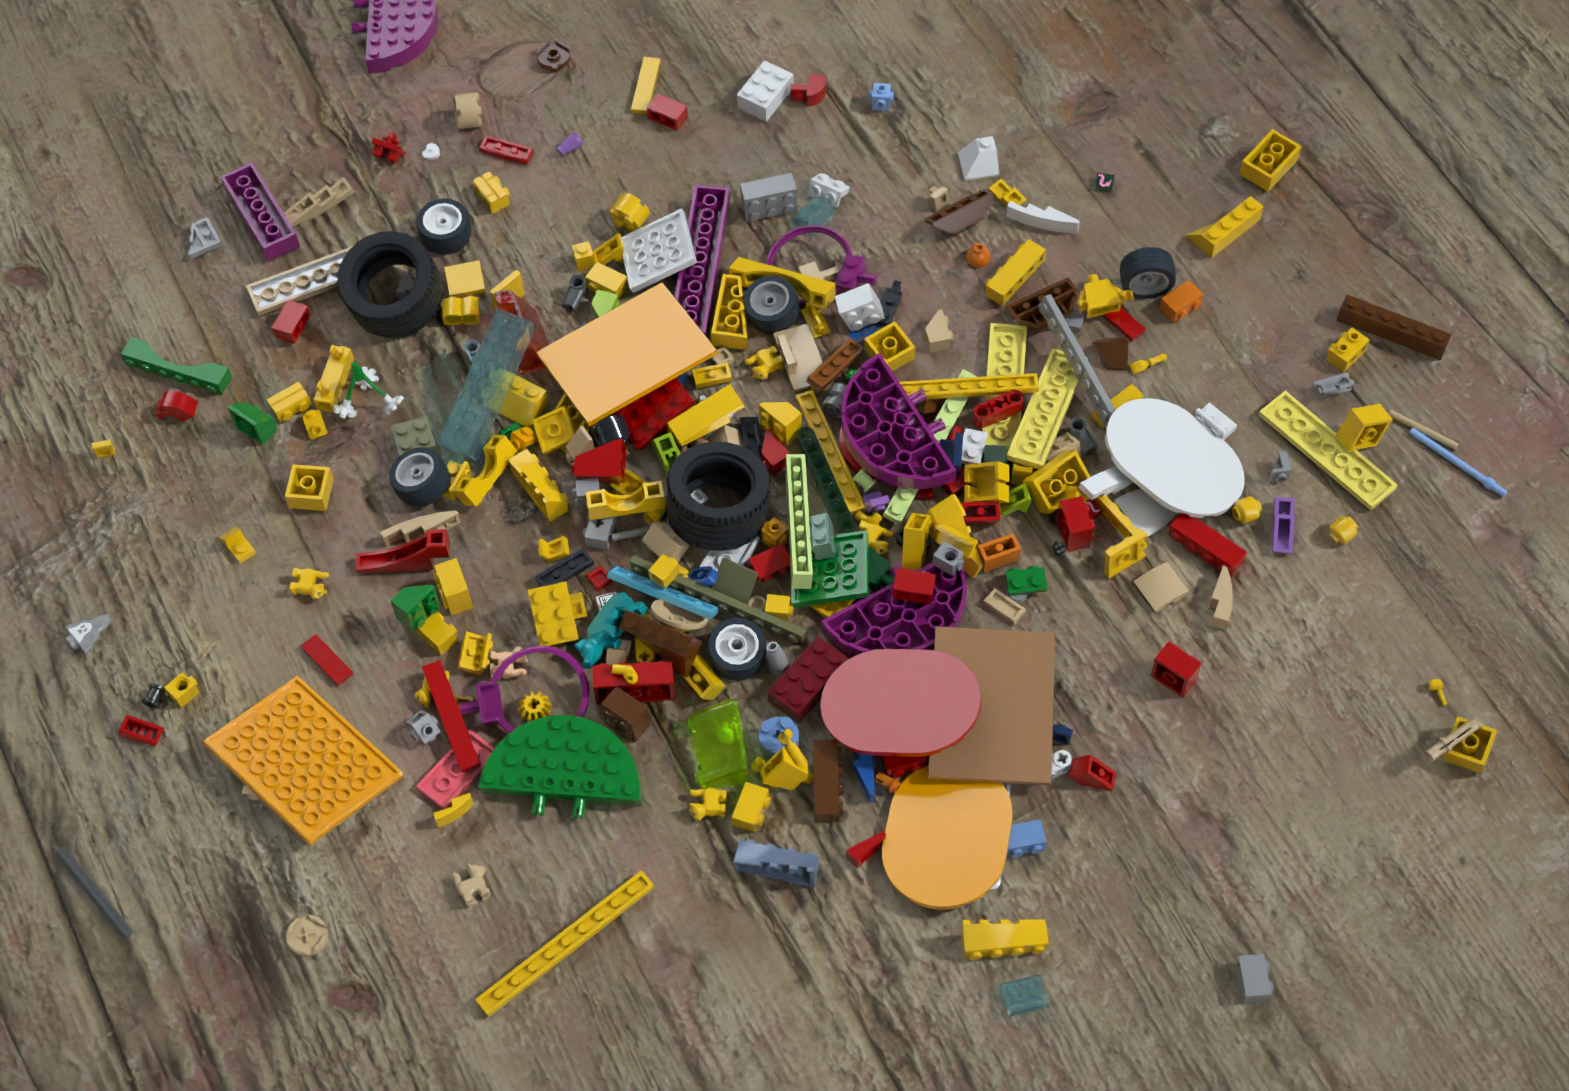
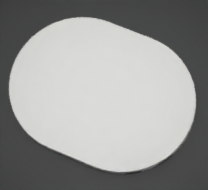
[1105,398,1244,518]

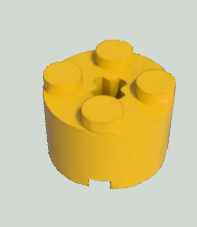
[609,193,650,233]

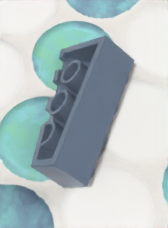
[733,839,820,887]

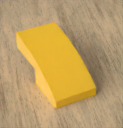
[988,179,1027,207]
[433,793,474,828]

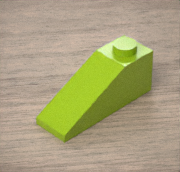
[651,432,680,476]

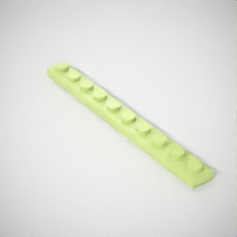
[883,369,977,525]

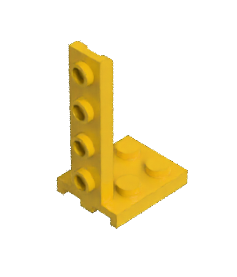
[1093,495,1148,579]

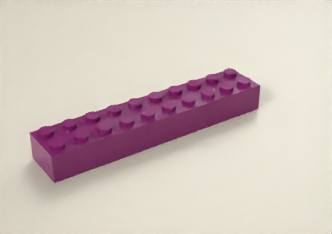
[675,185,731,338]

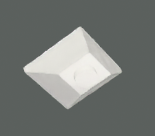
[958,136,999,181]

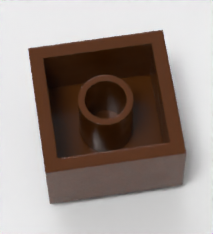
[601,686,651,742]

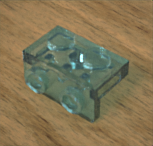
[793,197,836,235]
[1000,975,1049,1017]

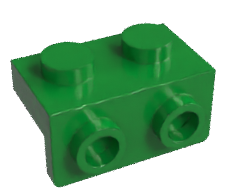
[1004,566,1048,596]

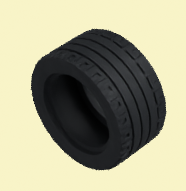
[337,231,444,338]
[666,442,771,551]

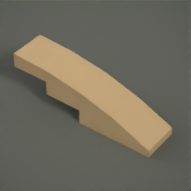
[284,177,355,227]
[380,510,461,547]

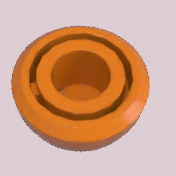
[966,243,991,267]

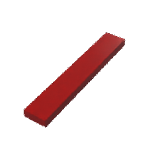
[422,660,481,773]

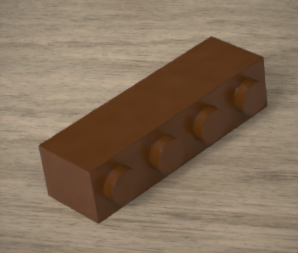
[813,739,843,822]

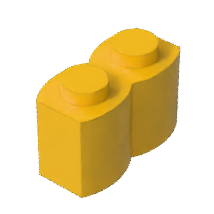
[442,296,480,326]

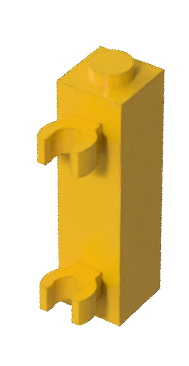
[314,345,354,413]

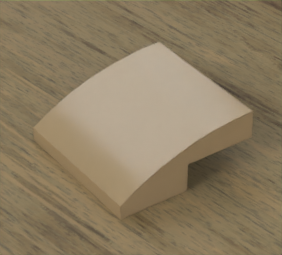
[1134,562,1190,613]

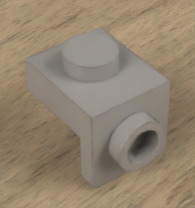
[1269,451,1292,483]

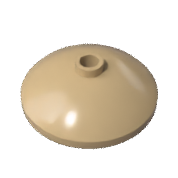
[651,599,708,632]

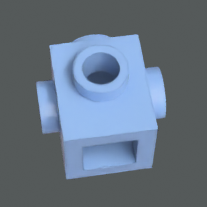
[869,83,894,111]

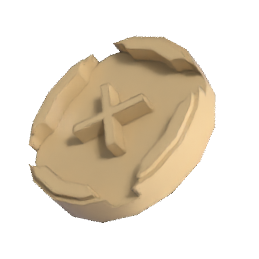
[286,915,328,957]

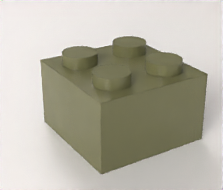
[391,416,438,456]

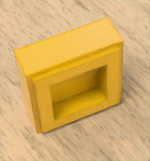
[92,440,116,458]

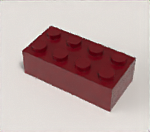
[767,636,849,724]

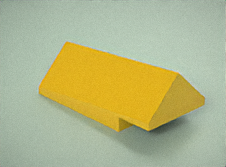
[667,384,744,446]

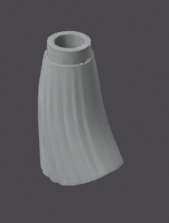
[765,642,790,679]

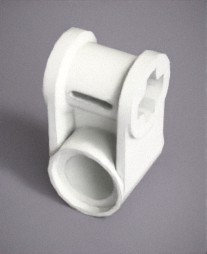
[1051,750,1072,780]

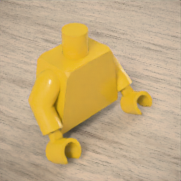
[1076,274,1134,318]
[751,729,813,790]

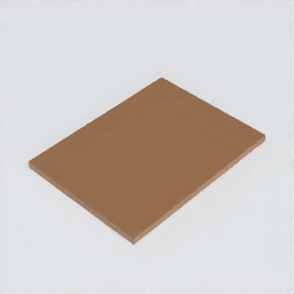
[928,627,1055,786]

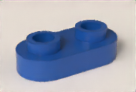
[688,566,718,587]

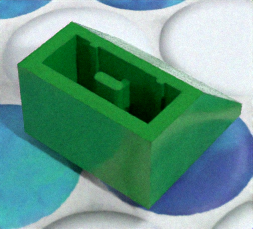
[391,585,441,632]

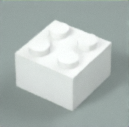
[835,283,885,331]

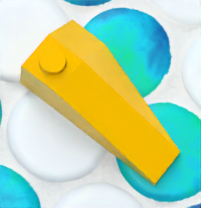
[926,494,983,578]

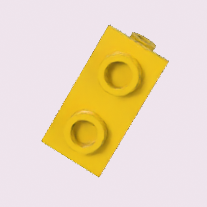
[801,302,831,338]

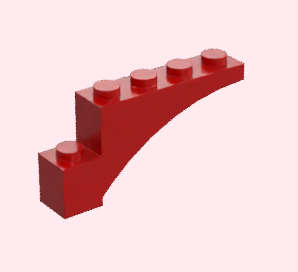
[356,529,450,574]

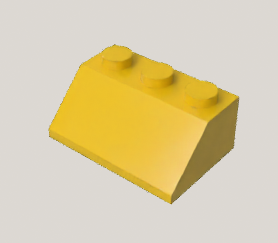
[482,367,549,428]

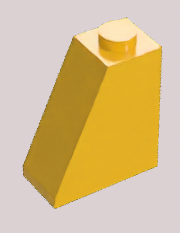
[902,513,931,571]

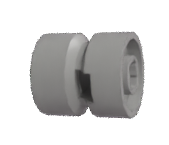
[822,383,847,418]

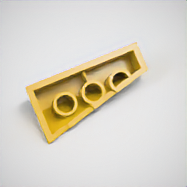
[1186,196,1264,258]
[508,449,569,522]
[961,919,1049,960]

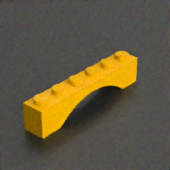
[729,257,835,309]

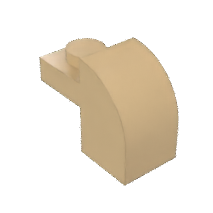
[798,261,840,283]

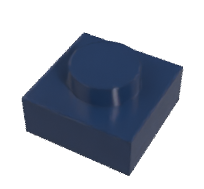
[1052,724,1073,745]

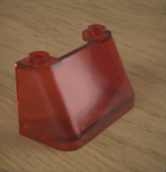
[494,290,549,374]

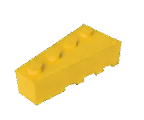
[711,274,747,350]

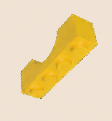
[452,435,518,507]
[586,481,665,520]

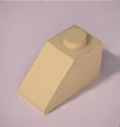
[565,426,594,465]

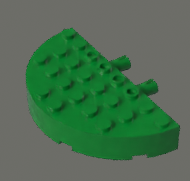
[478,715,642,819]

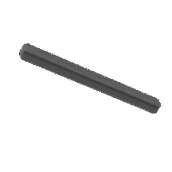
[56,847,133,939]

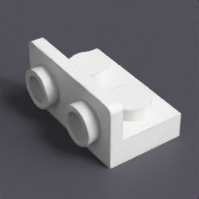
[1194,403,1237,440]

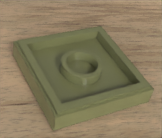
[712,558,758,604]

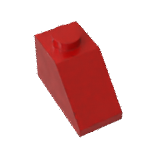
[761,429,790,475]
[1069,755,1116,791]

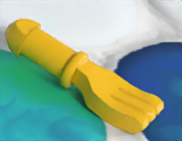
[1129,353,1167,375]

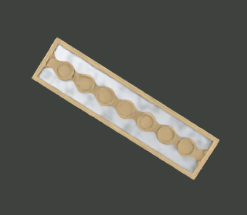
[246,246,394,316]

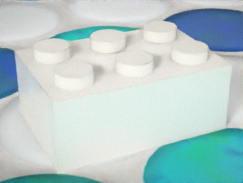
[737,61,794,122]

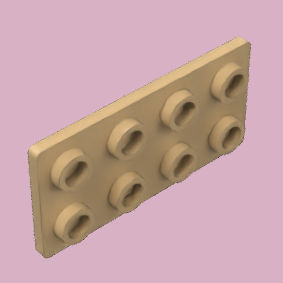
[774,324,823,391]

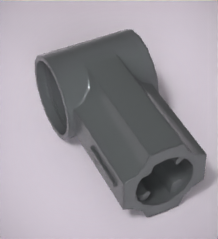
[561,274,587,313]
[1067,417,1098,456]

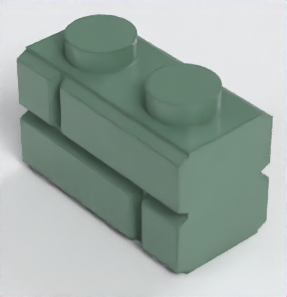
[809,513,835,560]

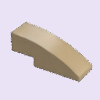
[1209,566,1233,630]

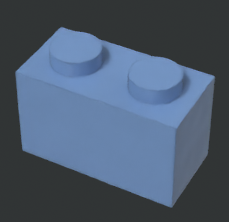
[1007,819,1047,858]

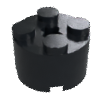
[588,413,631,448]

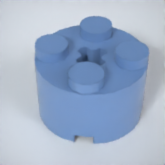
[759,717,799,760]

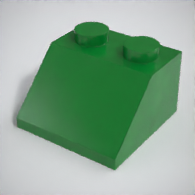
[227,402,278,445]

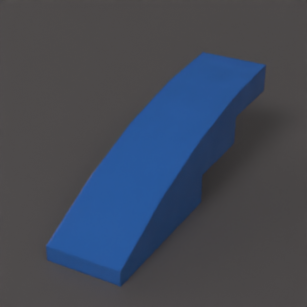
[853,751,874,803]

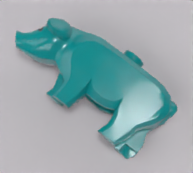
[574,592,648,669]

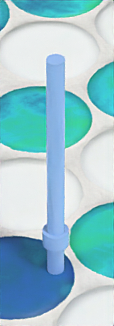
[1409,428,1508,498]

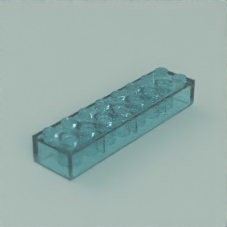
[437,308,536,462]

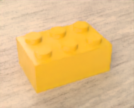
[1239,129,1302,192]
[1022,450,1091,513]
[528,581,579,646]

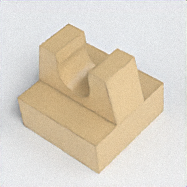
[929,186,949,211]

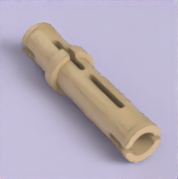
[1425,717,1482,761]

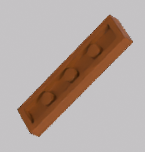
[806,338,865,392]

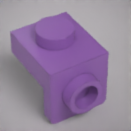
[863,491,890,514]

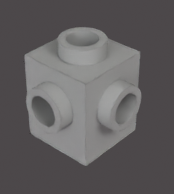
[406,710,441,744]

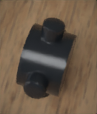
[1052,541,1065,558]

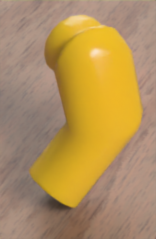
[855,511,882,525]
[612,664,638,684]

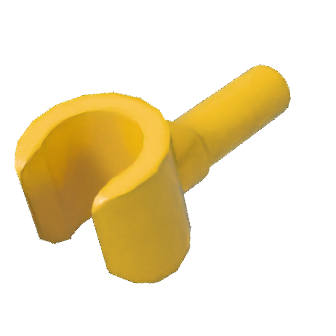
[1429,679,1447,706]

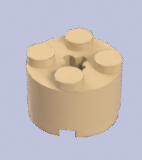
[453,92,482,129]

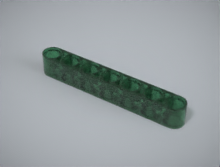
[798,427,855,535]

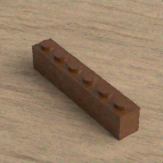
[1337,295,1452,360]

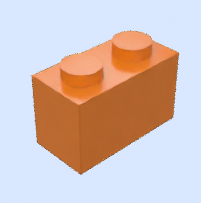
[1160,280,1203,323]
[977,533,1021,572]

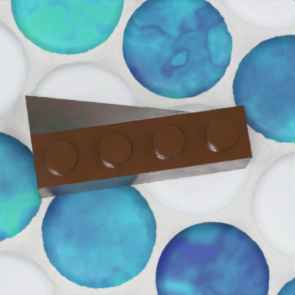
[619,610,702,678]

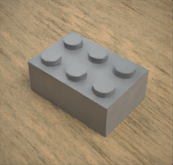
[740,173,797,222]

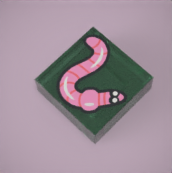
[1095,173,1115,192]

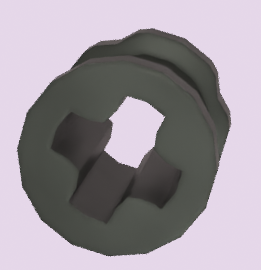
[142,683,166,709]

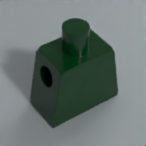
[869,546,895,592]

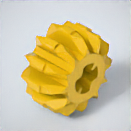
[518,691,552,722]

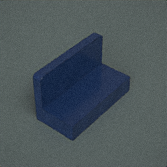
[939,433,963,475]

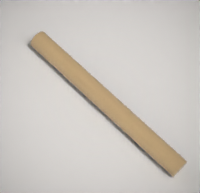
[1388,410,1459,450]

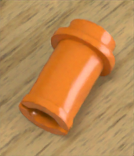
[874,771,901,793]

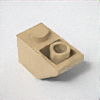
[925,309,954,353]

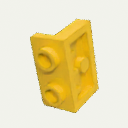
[441,461,471,501]

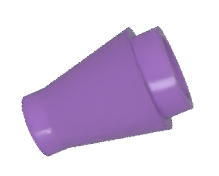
[557,132,583,156]

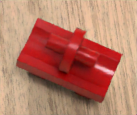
[371,133,406,163]

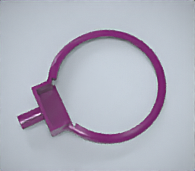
[766,225,878,305]
[460,646,590,733]

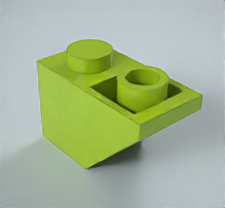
[591,289,621,319]

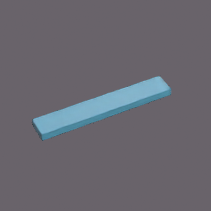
[607,566,719,620]

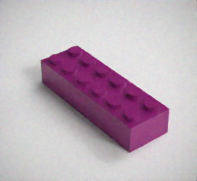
[220,162,300,261]

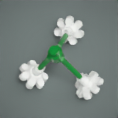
[333,362,404,418]

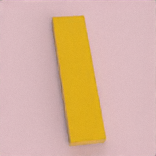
[631,57,661,115]

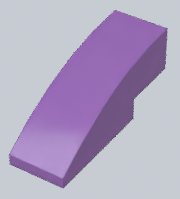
[1272,497,1295,554]

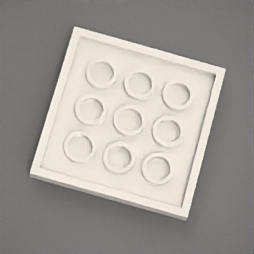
[621,208,697,293]

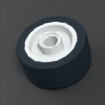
[417,198,471,255]
[708,618,767,681]

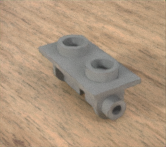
[1313,372,1354,399]

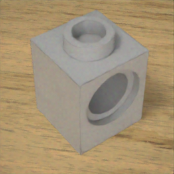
[933,541,965,576]

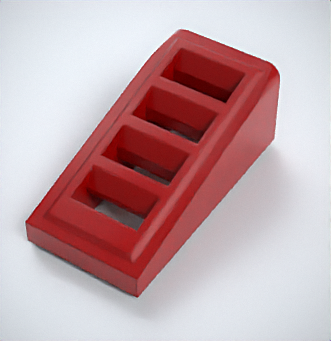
[118,714,164,746]
[846,831,886,868]

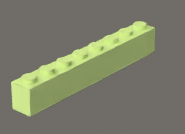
[785,454,813,589]

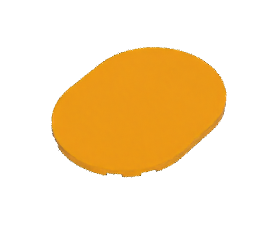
[882,765,1013,910]

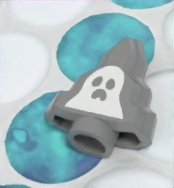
[64,614,111,654]

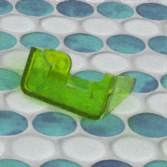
[687,698,749,789]

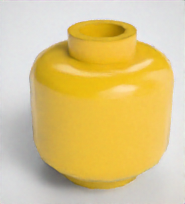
[1232,496,1262,524]
[1329,516,1358,545]

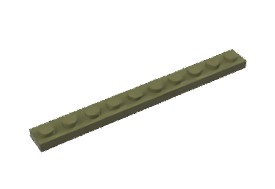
[630,555,807,644]

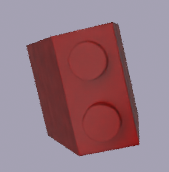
[571,439,627,484]

